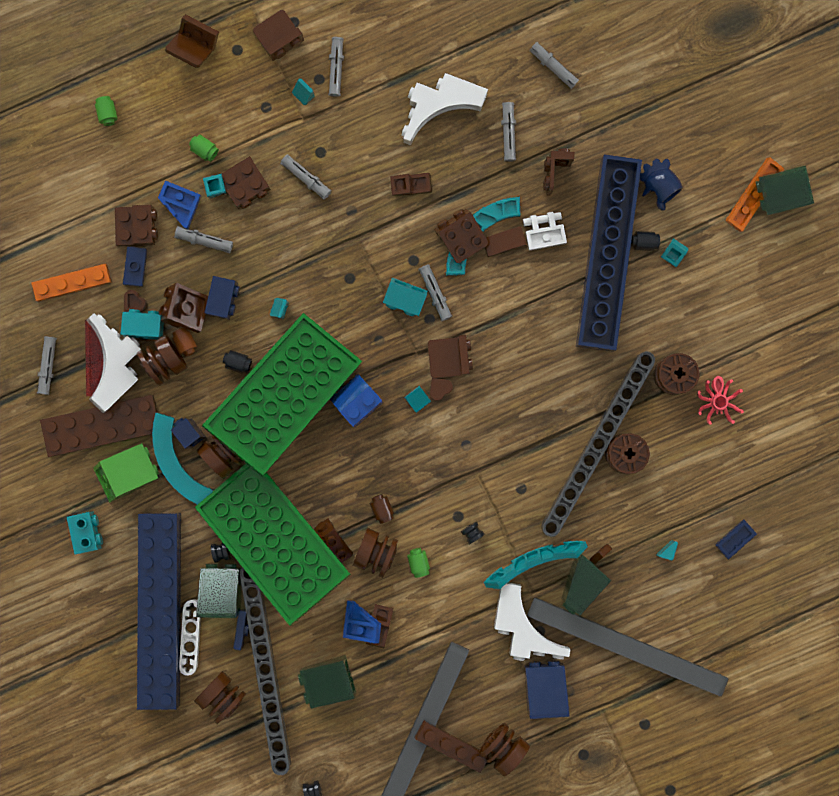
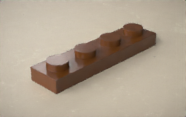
[414,720,487,773]

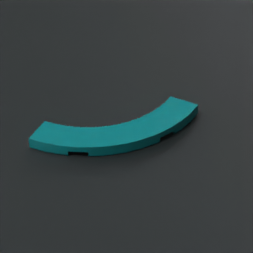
[446,197,520,276]
[152,412,214,505]
[484,541,588,589]

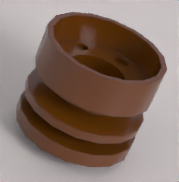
[137,335,188,386]
[654,353,700,395]
[605,433,650,474]
[197,435,241,479]
[352,528,398,578]
[194,671,246,724]
[478,723,530,777]

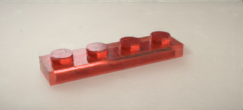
[85,320,103,397]

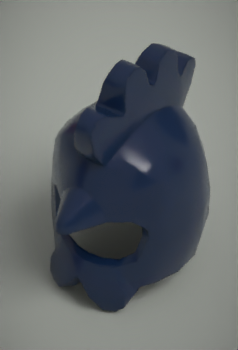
[640,159,683,211]

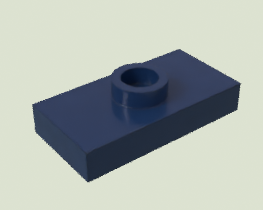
[123,246,147,287]
[715,519,757,560]
[233,609,249,650]

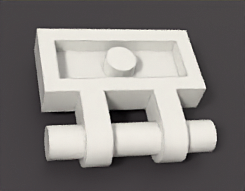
[523,212,567,251]

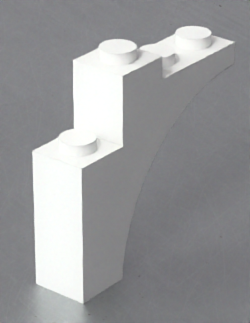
[401,73,488,145]
[86,313,141,413]
[494,582,570,661]

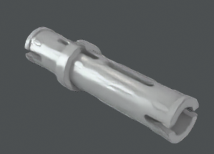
[329,37,344,97]
[529,42,579,89]
[501,102,516,161]
[280,154,332,200]
[174,226,233,253]
[418,264,453,321]
[37,336,57,395]

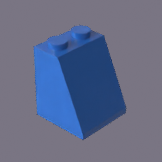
[330,374,383,427]

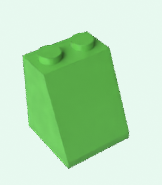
[93,443,159,503]

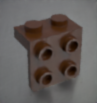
[253,10,304,61]
[165,14,219,68]
[543,148,575,196]
[434,209,488,263]
[428,335,473,378]
[314,518,353,563]

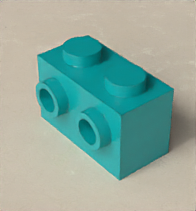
[383,278,428,316]
[120,309,164,340]
[67,511,103,555]

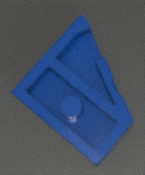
[158,181,201,229]
[343,600,381,643]

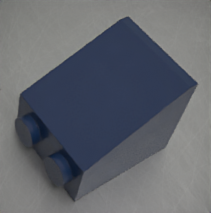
[524,660,570,719]

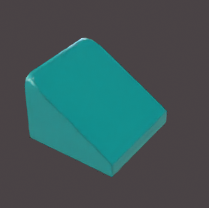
[292,78,315,105]
[203,174,226,199]
[661,238,689,267]
[270,298,289,320]
[404,386,431,413]
[656,540,678,560]

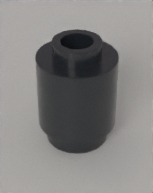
[631,231,660,251]
[222,350,252,374]

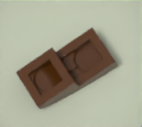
[390,172,432,196]
[485,226,526,257]
[366,604,394,648]

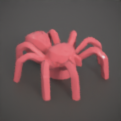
[697,376,744,425]

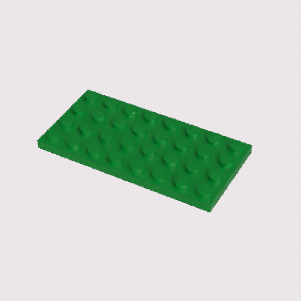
[202,313,362,477]
[195,464,351,626]

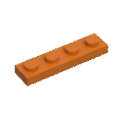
[725,157,784,232]
[31,264,112,302]

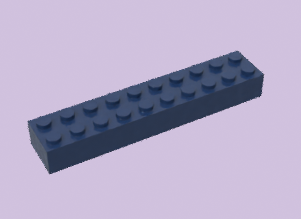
[576,154,642,352]
[137,513,181,710]

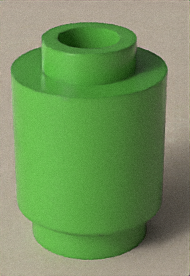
[95,96,118,126]
[189,135,219,162]
[407,548,430,578]

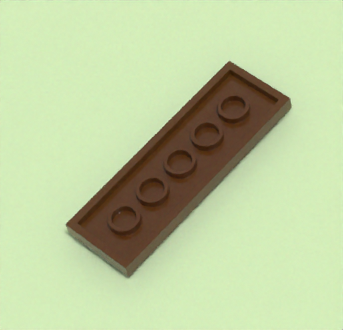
[40,395,157,457]

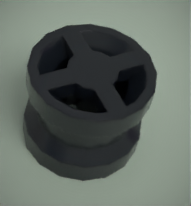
[461,521,485,544]
[211,542,230,563]
[303,780,322,796]

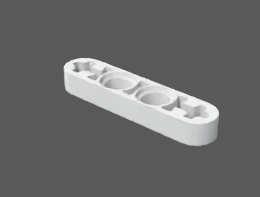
[179,599,202,676]

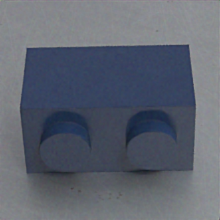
[205,276,240,320]
[171,418,206,449]

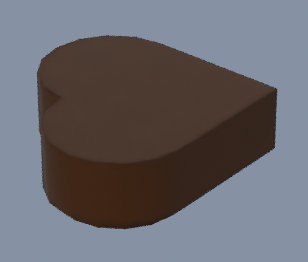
[124,290,147,312]
[430,378,453,401]
[589,544,612,565]

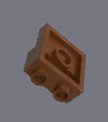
[221,156,271,209]
[115,205,158,246]
[159,283,208,333]

